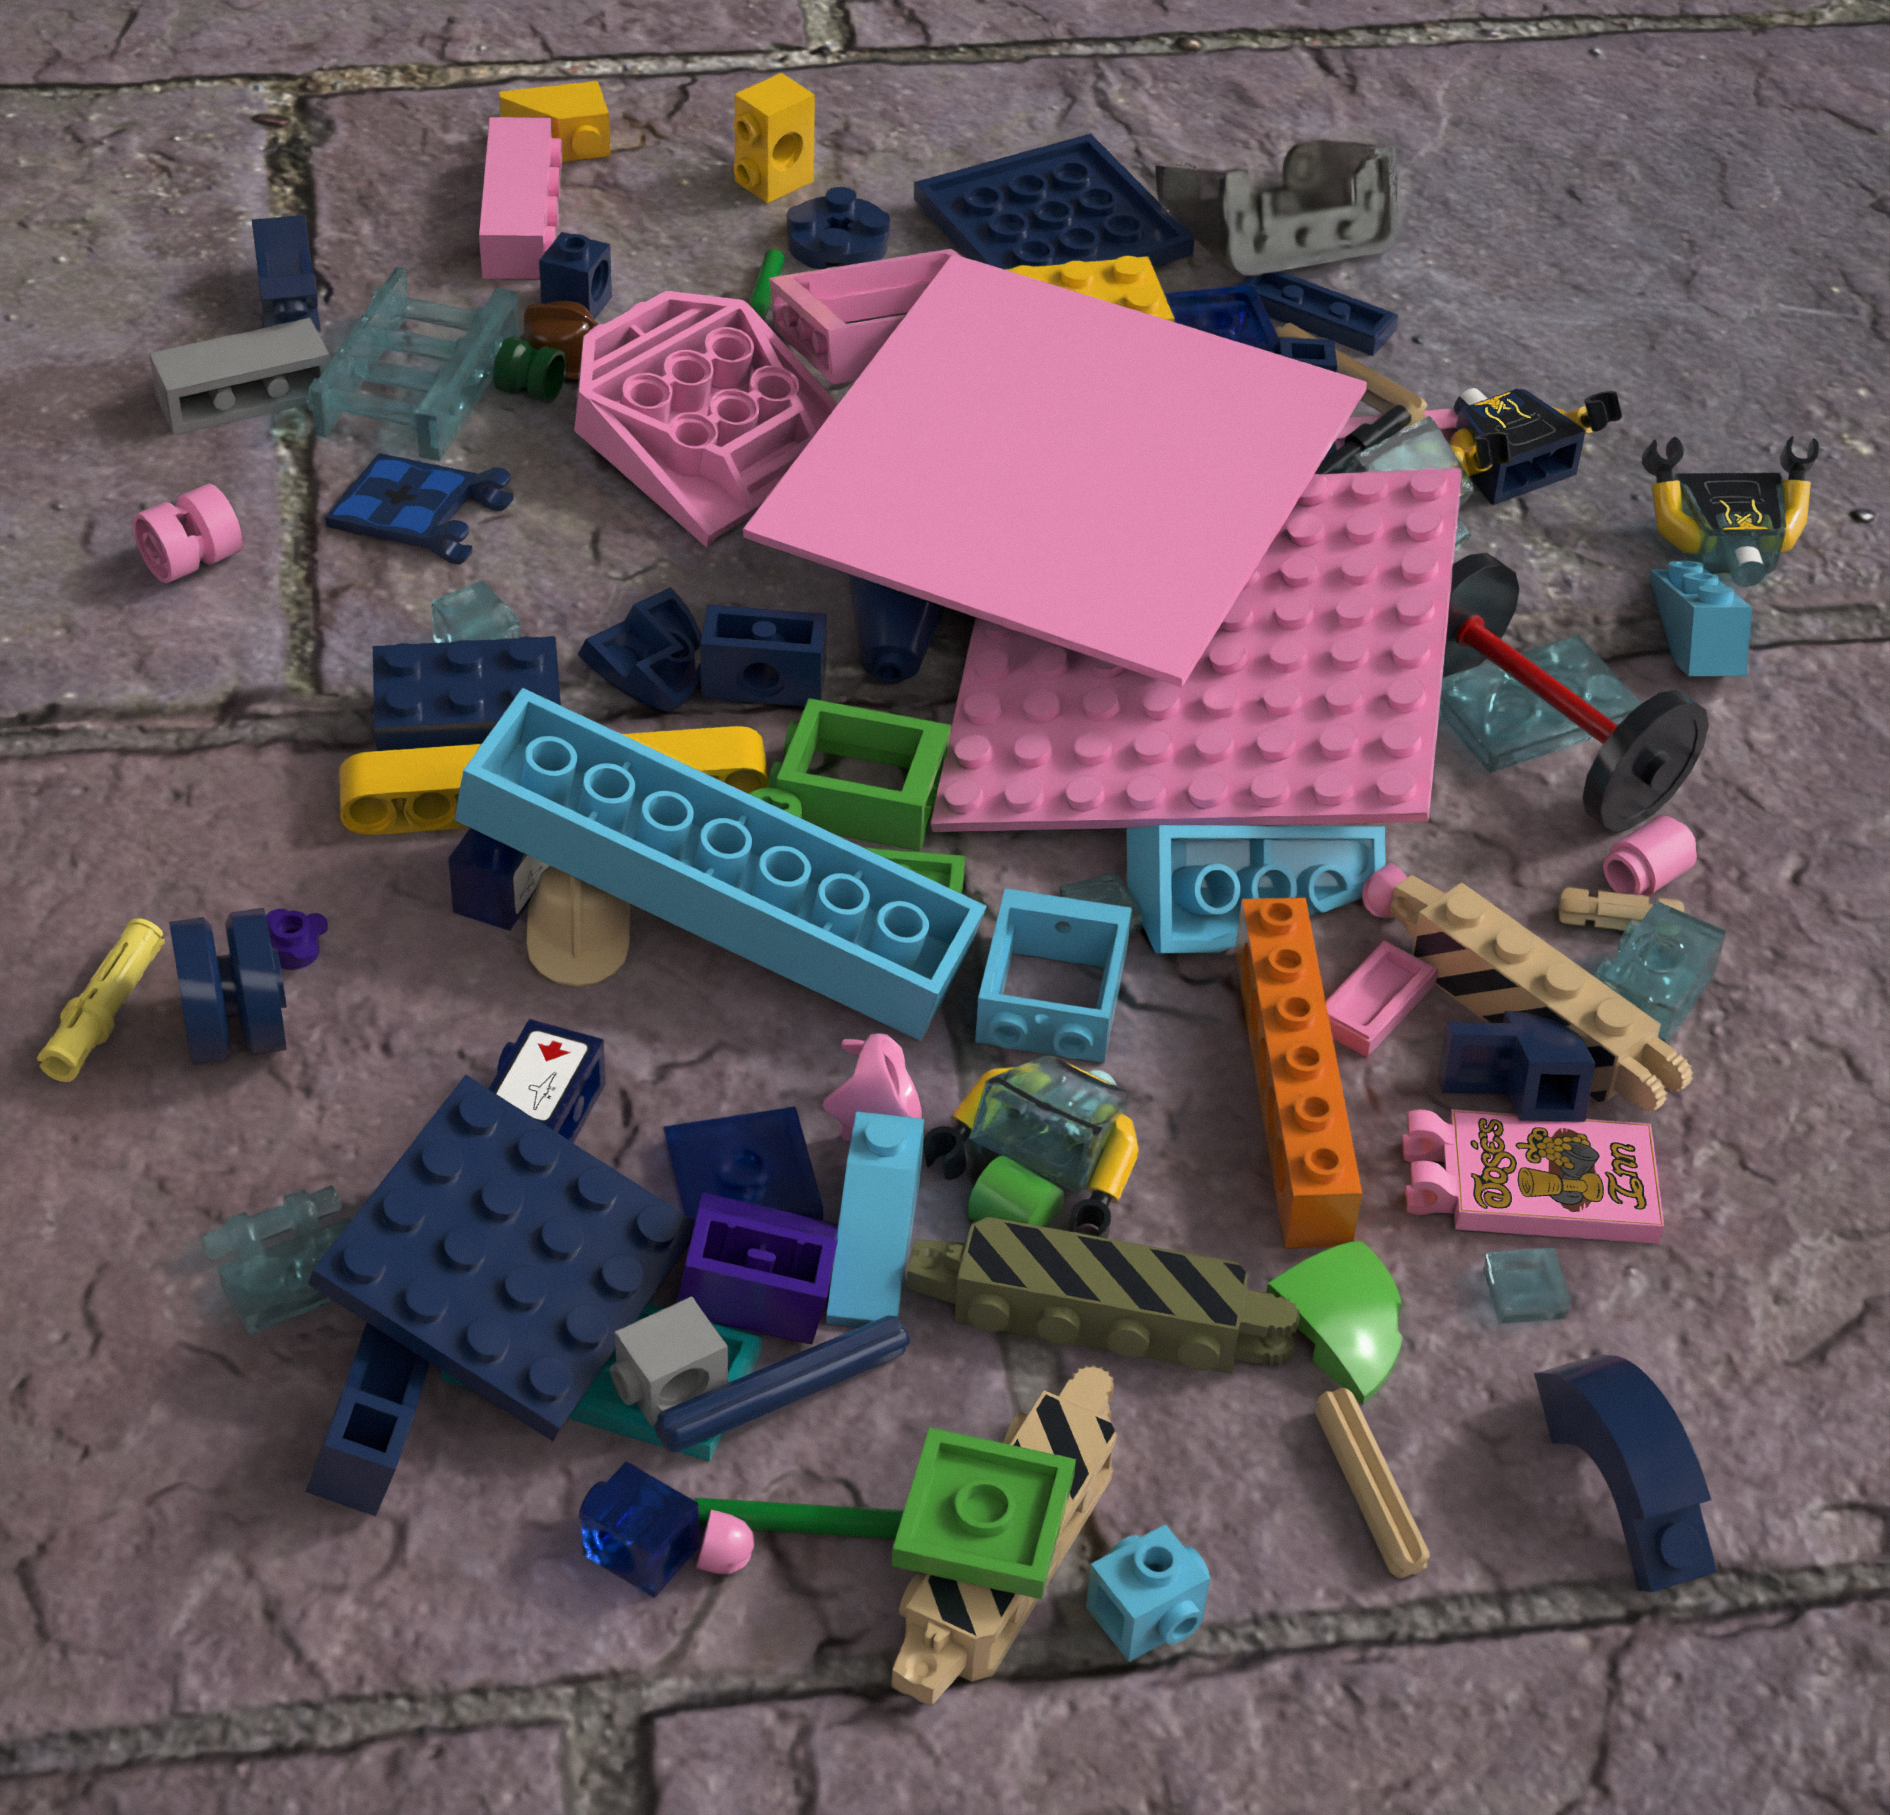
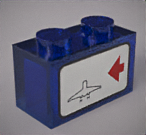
[448,828,550,931]
[489,1019,606,1143]

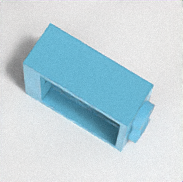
[975,888,1132,1063]

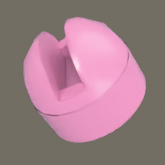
[1361,863,1407,918]
[696,1510,754,1574]

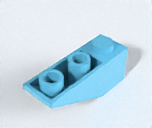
[1649,561,1752,676]

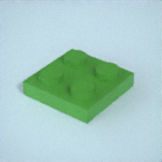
[892,1427,1076,1600]

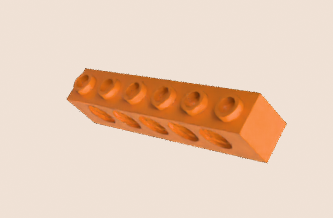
[1235,897,1362,1249]

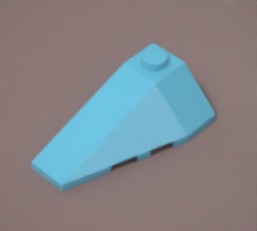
[1127,825,1386,953]

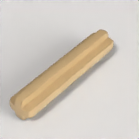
[1315,1388,1430,1579]

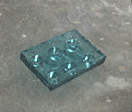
[1439,635,1642,773]

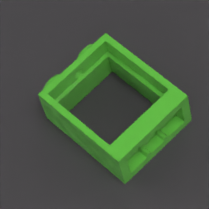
[768,698,951,851]

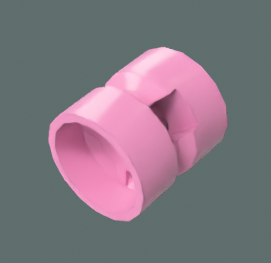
[132,483,243,584]

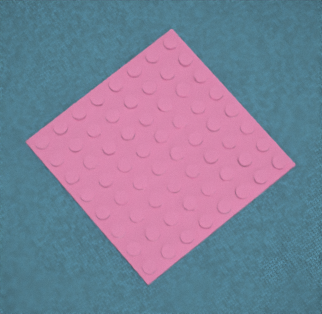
[743,254,1367,687]
[930,468,1462,832]

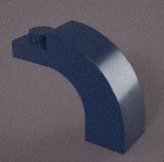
[251,215,321,332]
[1534,1355,1717,1592]

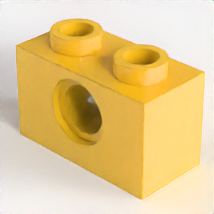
[733,73,815,204]

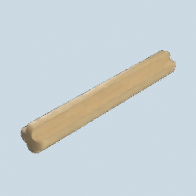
[1272,323,1427,428]

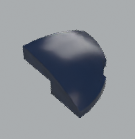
[577,587,702,712]

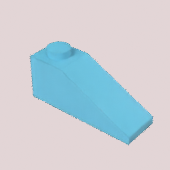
[826,1111,924,1328]

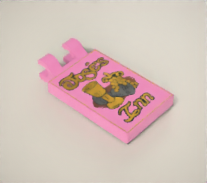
[1402,1109,1664,1244]

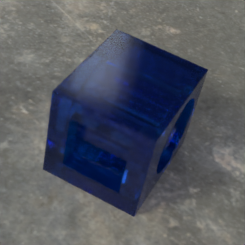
[579,1461,699,1598]

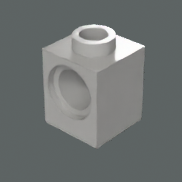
[610,1296,728,1427]

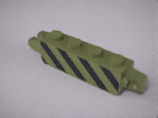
[907,1217,1300,1374]

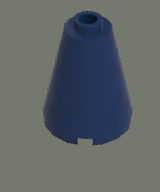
[848,574,945,683]

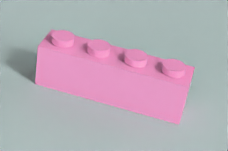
[479,117,562,279]

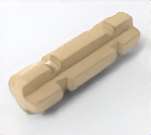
[1558,887,1684,937]

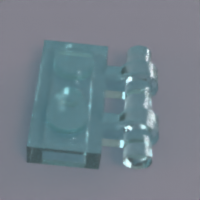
[200,1185,351,1335]

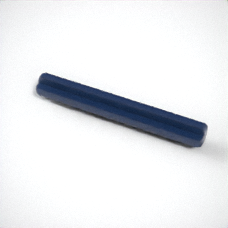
[654,1315,910,1453]

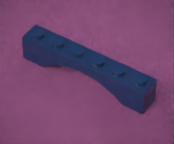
[305,1322,430,1516]

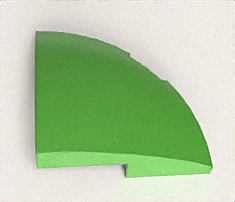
[1266,1240,1403,1405]

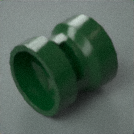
[493,337,567,404]

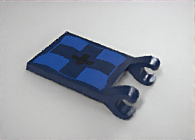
[325,453,514,564]

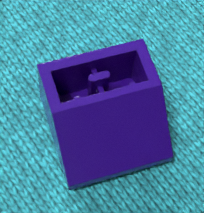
[676,1192,838,1345]

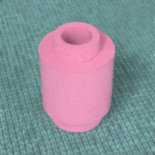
[1603,816,1697,896]

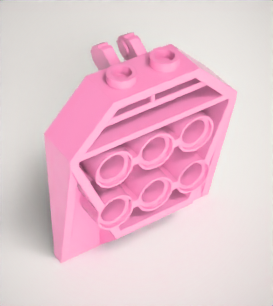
[574,291,838,548]

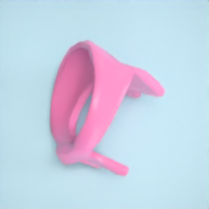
[822,1033,922,1141]

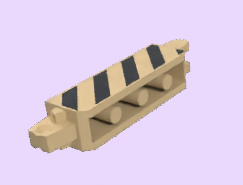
[1390,875,1693,1113]
[892,1365,1117,1706]

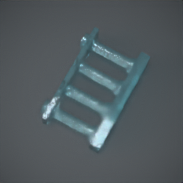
[307,267,520,462]

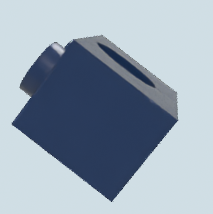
[700,605,827,706]

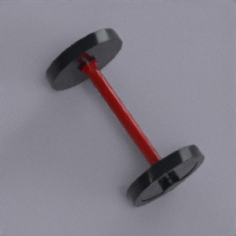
[1441,553,1709,832]

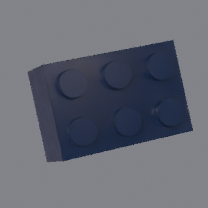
[373,636,561,751]

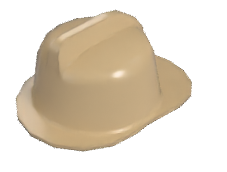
[526,866,630,987]

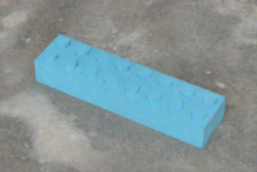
[454,688,987,1041]

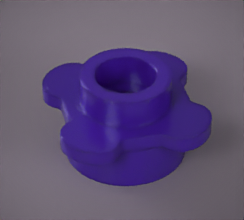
[266,909,328,970]

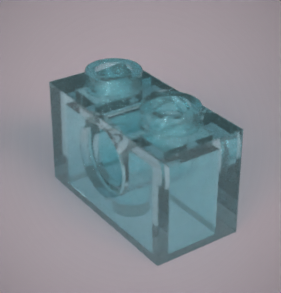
[1595,901,1727,1045]

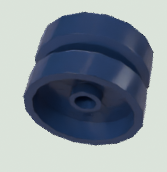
[169,908,287,1065]

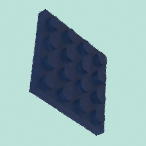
[914,133,1195,270]
[308,1075,695,1441]

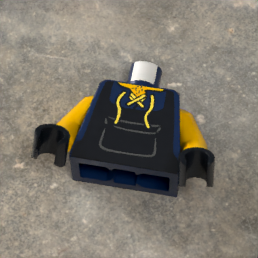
[1450,388,1622,505]

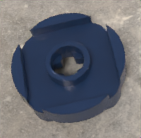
[787,187,890,270]

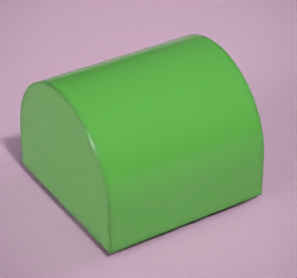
[967,1155,1064,1227]

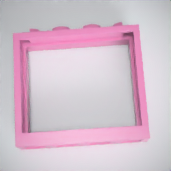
[769,249,962,384]

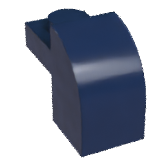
[1437,1011,1595,1122]

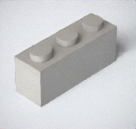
[149,318,334,436]

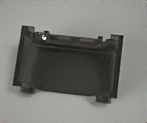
[1155,139,1399,276]

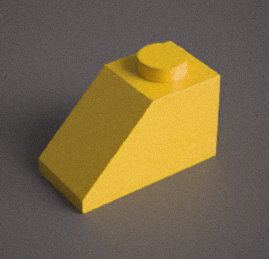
[498,81,611,162]

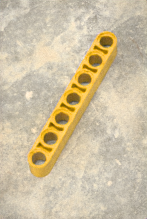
[339,726,769,835]

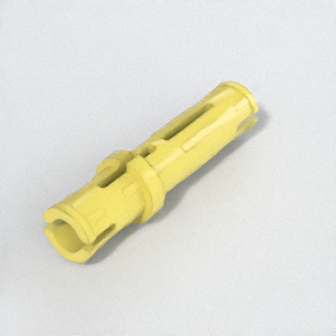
[37,918,165,1082]

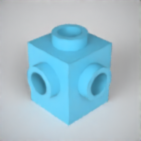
[1086,1524,1210,1662]

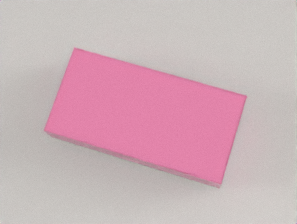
[1326,940,1438,1058]

